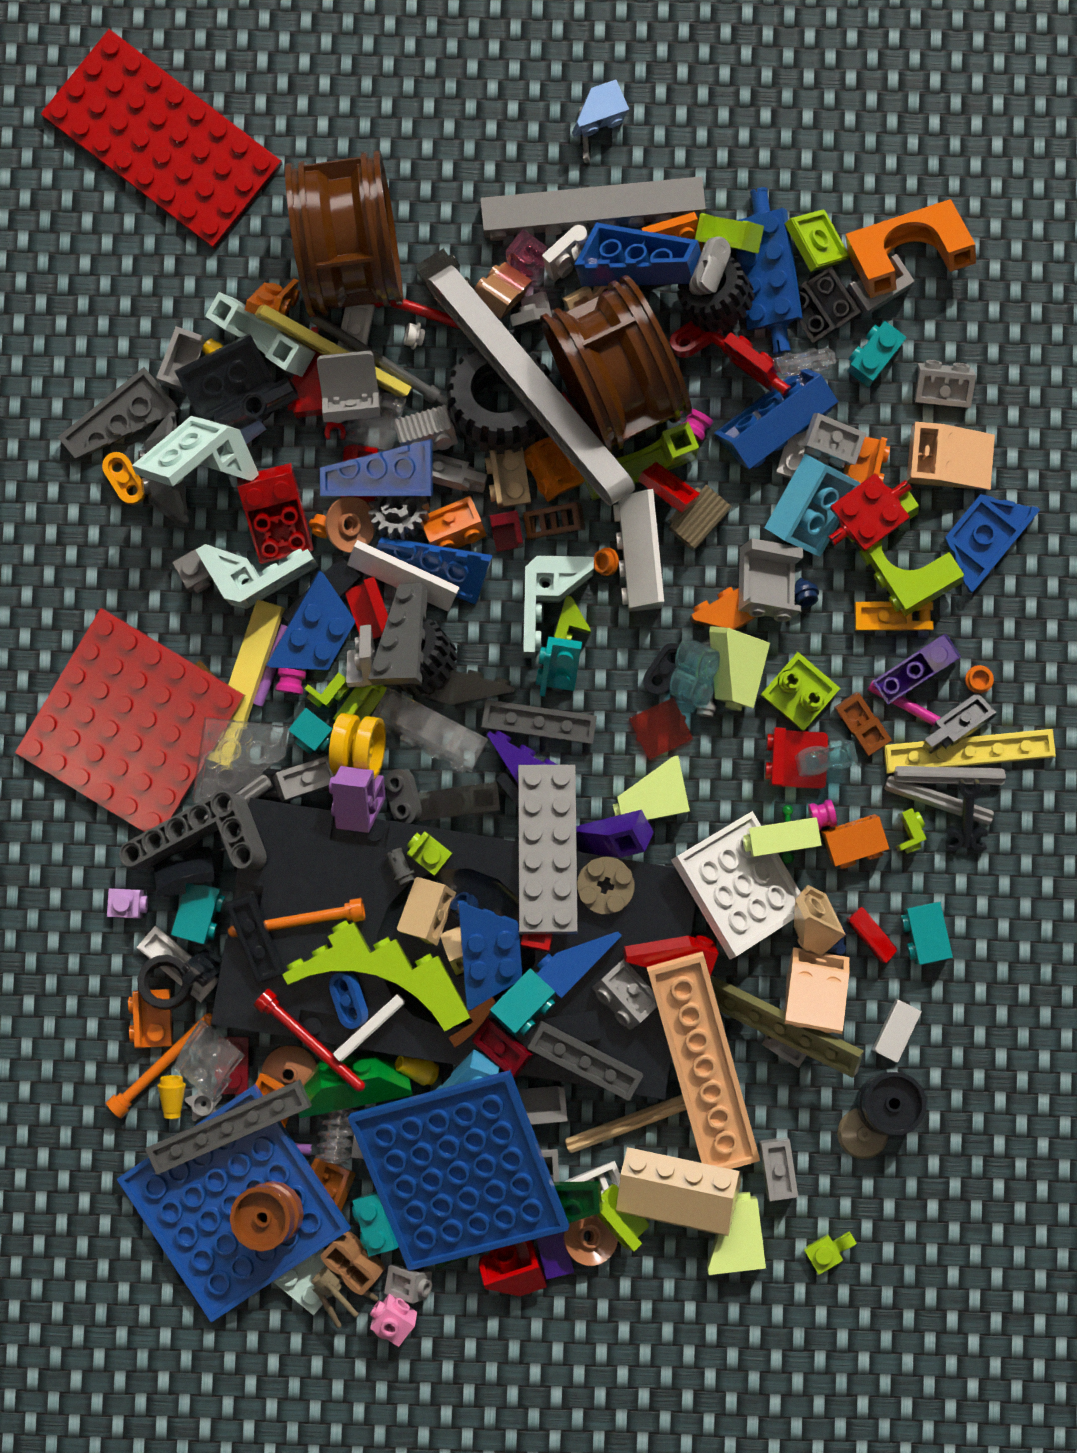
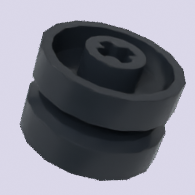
[857,1072,927,1135]

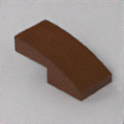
[449,997,496,1047]

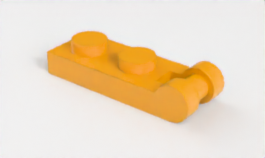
[854,602,934,631]

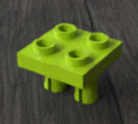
[761,652,841,731]

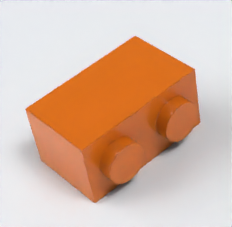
[821,814,889,869]

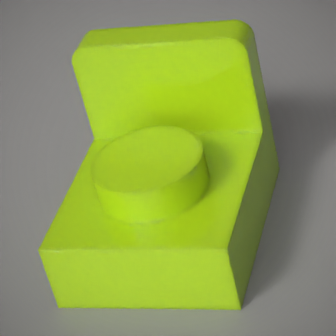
[407,831,453,876]

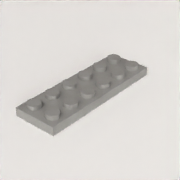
[518,765,577,934]

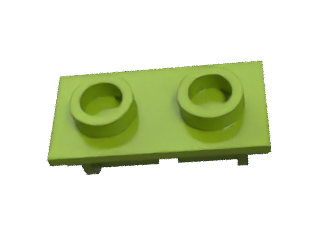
[333,685,388,721]

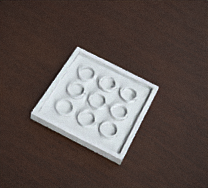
[671,811,801,959]

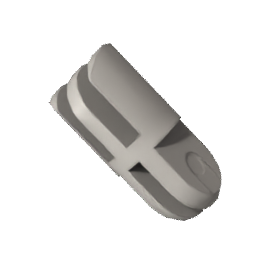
[689,237,731,296]

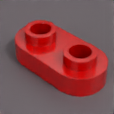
[670,321,722,358]

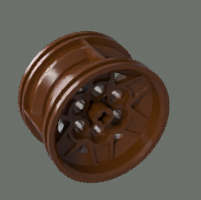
[285,150,403,318]
[540,275,692,454]

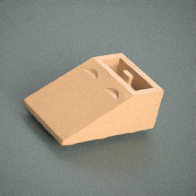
[907,422,995,490]
[785,947,849,1034]

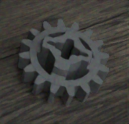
[368,496,430,540]

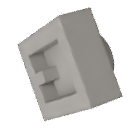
[510,292,552,326]
[172,549,213,593]
[384,1264,432,1303]

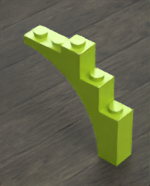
[282,920,470,1031]

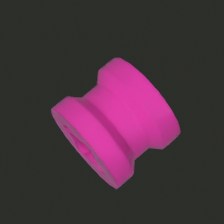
[680,409,713,442]
[275,668,306,695]
[808,799,837,831]

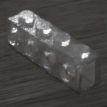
[372,687,488,773]

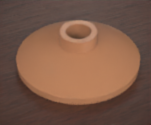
[325,496,375,552]
[262,1045,317,1086]
[563,1215,618,1266]

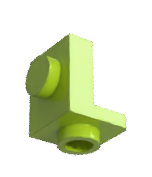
[304,672,349,708]
[895,808,926,854]

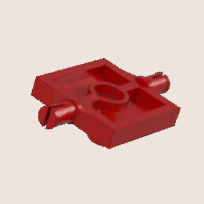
[711,332,791,396]
[828,473,912,552]

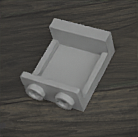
[738,538,803,622]

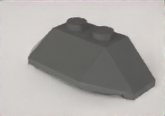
[138,412,189,527]

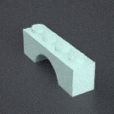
[205,292,316,377]

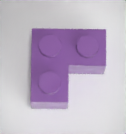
[329,766,386,833]

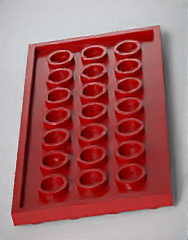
[40,29,282,249]

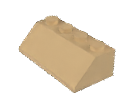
[616,1147,741,1237]

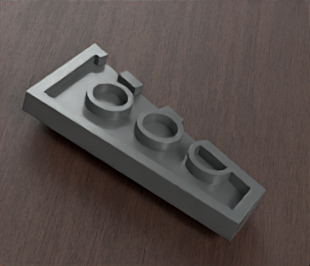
[58,367,180,460]
[368,583,428,685]

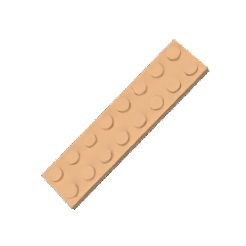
[647,951,760,1169]

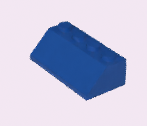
[714,366,839,469]

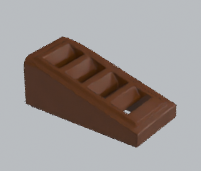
[523,502,585,540]

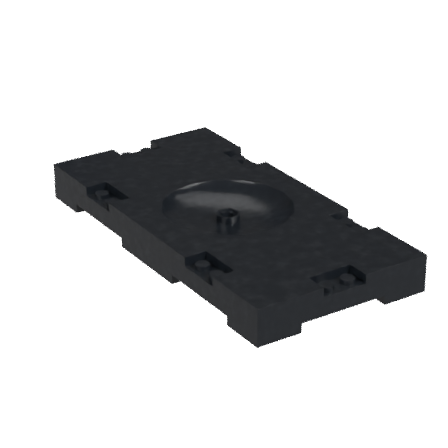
[211,798,696,1100]

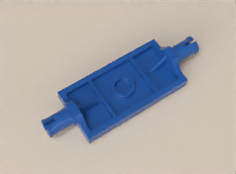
[736,187,803,355]

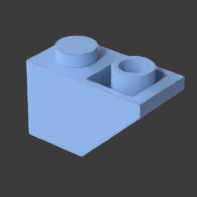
[572,80,629,137]

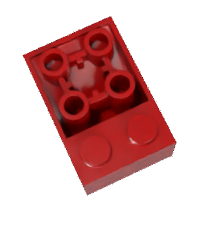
[237,463,314,564]

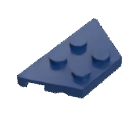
[944,494,1040,593]
[266,571,356,670]
[458,901,522,1010]

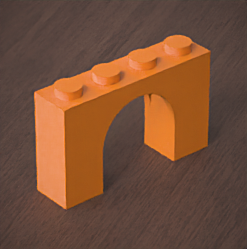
[846,199,976,298]

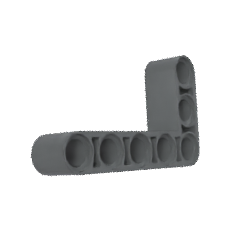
[119,791,267,871]

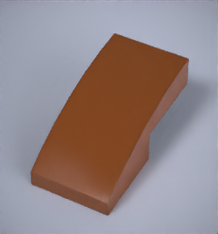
[834,692,892,756]

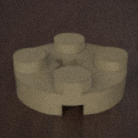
[577,857,634,914]

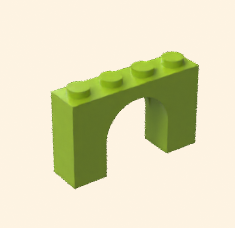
[582,421,699,501]
[847,486,964,617]

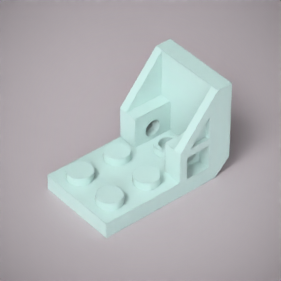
[132,416,259,487]
[196,544,319,609]
[523,556,594,658]

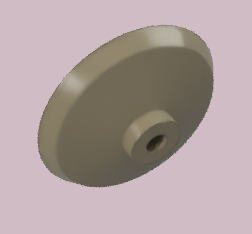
[837,1108,888,1159]

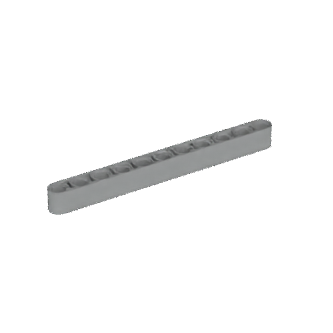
[427,265,635,506]

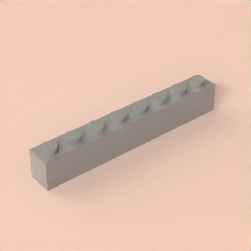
[481,176,706,241]

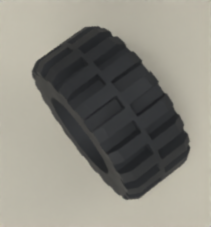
[447,346,554,454]

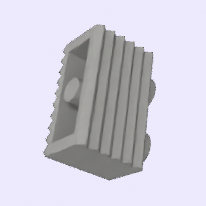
[393,404,458,451]

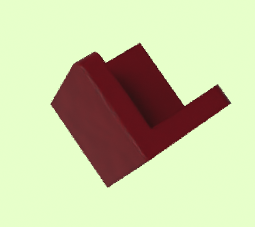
[490,511,524,552]

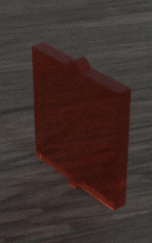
[629,697,693,760]

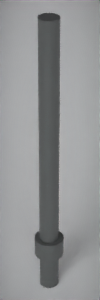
[312,314,447,407]

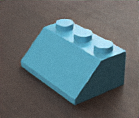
[764,454,861,557]

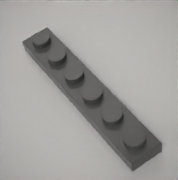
[145,1079,312,1175]

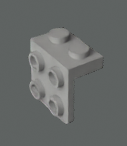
[317,351,380,423]

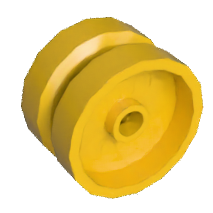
[329,713,386,779]

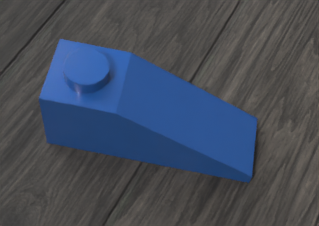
[537,931,622,998]

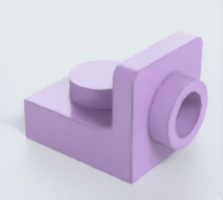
[107,888,148,918]

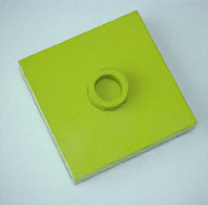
[784,209,850,272]

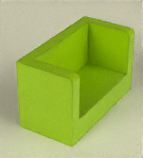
[695,213,764,254]

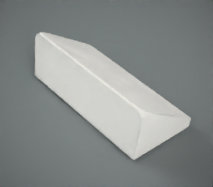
[872,999,922,1063]

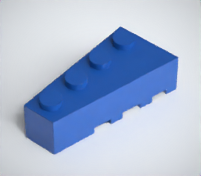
[574,222,701,287]

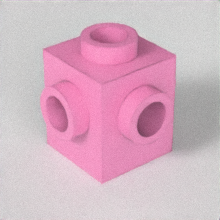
[370,1294,417,1347]

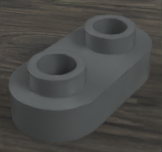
[385,769,422,824]

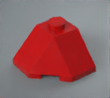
[478,1240,547,1296]

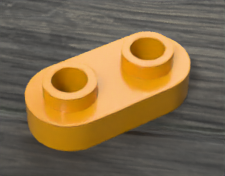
[102,452,146,505]

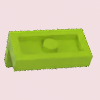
[596,1184,649,1252]

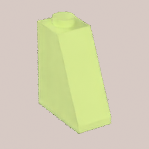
[709,626,770,711]
[613,756,690,820]
[743,817,822,857]
[706,1192,766,1275]

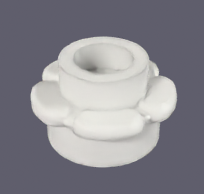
[404,322,425,349]

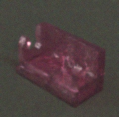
[506,229,547,277]

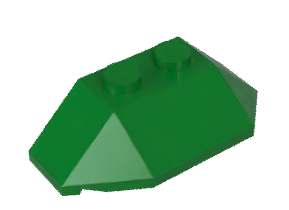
[298,1050,412,1118]

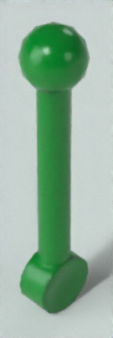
[782,805,794,864]

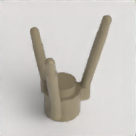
[311,1266,378,1328]

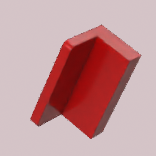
[345,577,388,640]

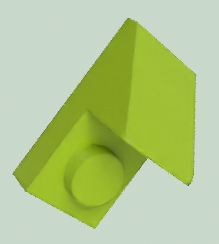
[554,595,591,640]

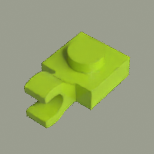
[804,1231,857,1275]

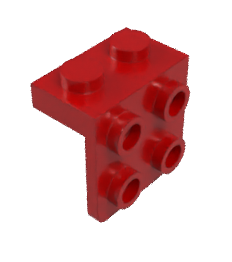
[765,727,828,789]

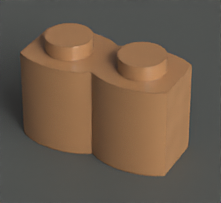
[474,262,532,319]
[320,1231,385,1295]

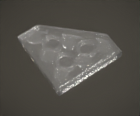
[192,717,289,803]

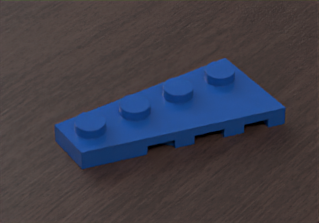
[320,439,433,496]
[376,537,493,605]

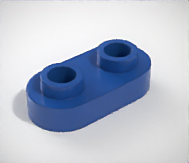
[329,971,368,1029]

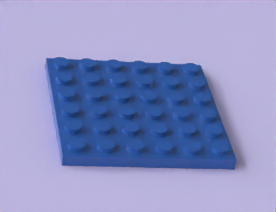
[348,1070,570,1271]
[117,1084,351,1322]

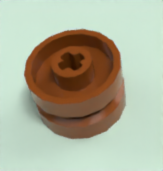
[230,1181,304,1251]

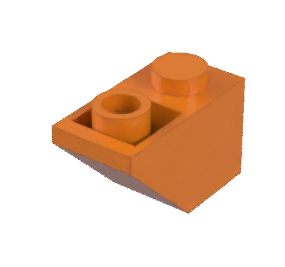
[690,587,756,630]

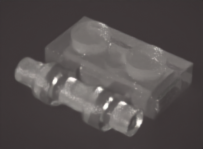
[772,348,836,376]

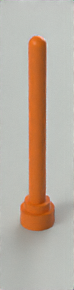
[228,898,365,937]
[106,1013,212,1119]

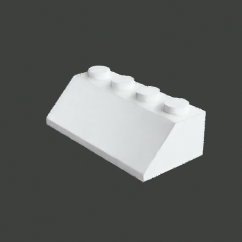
[613,489,664,611]

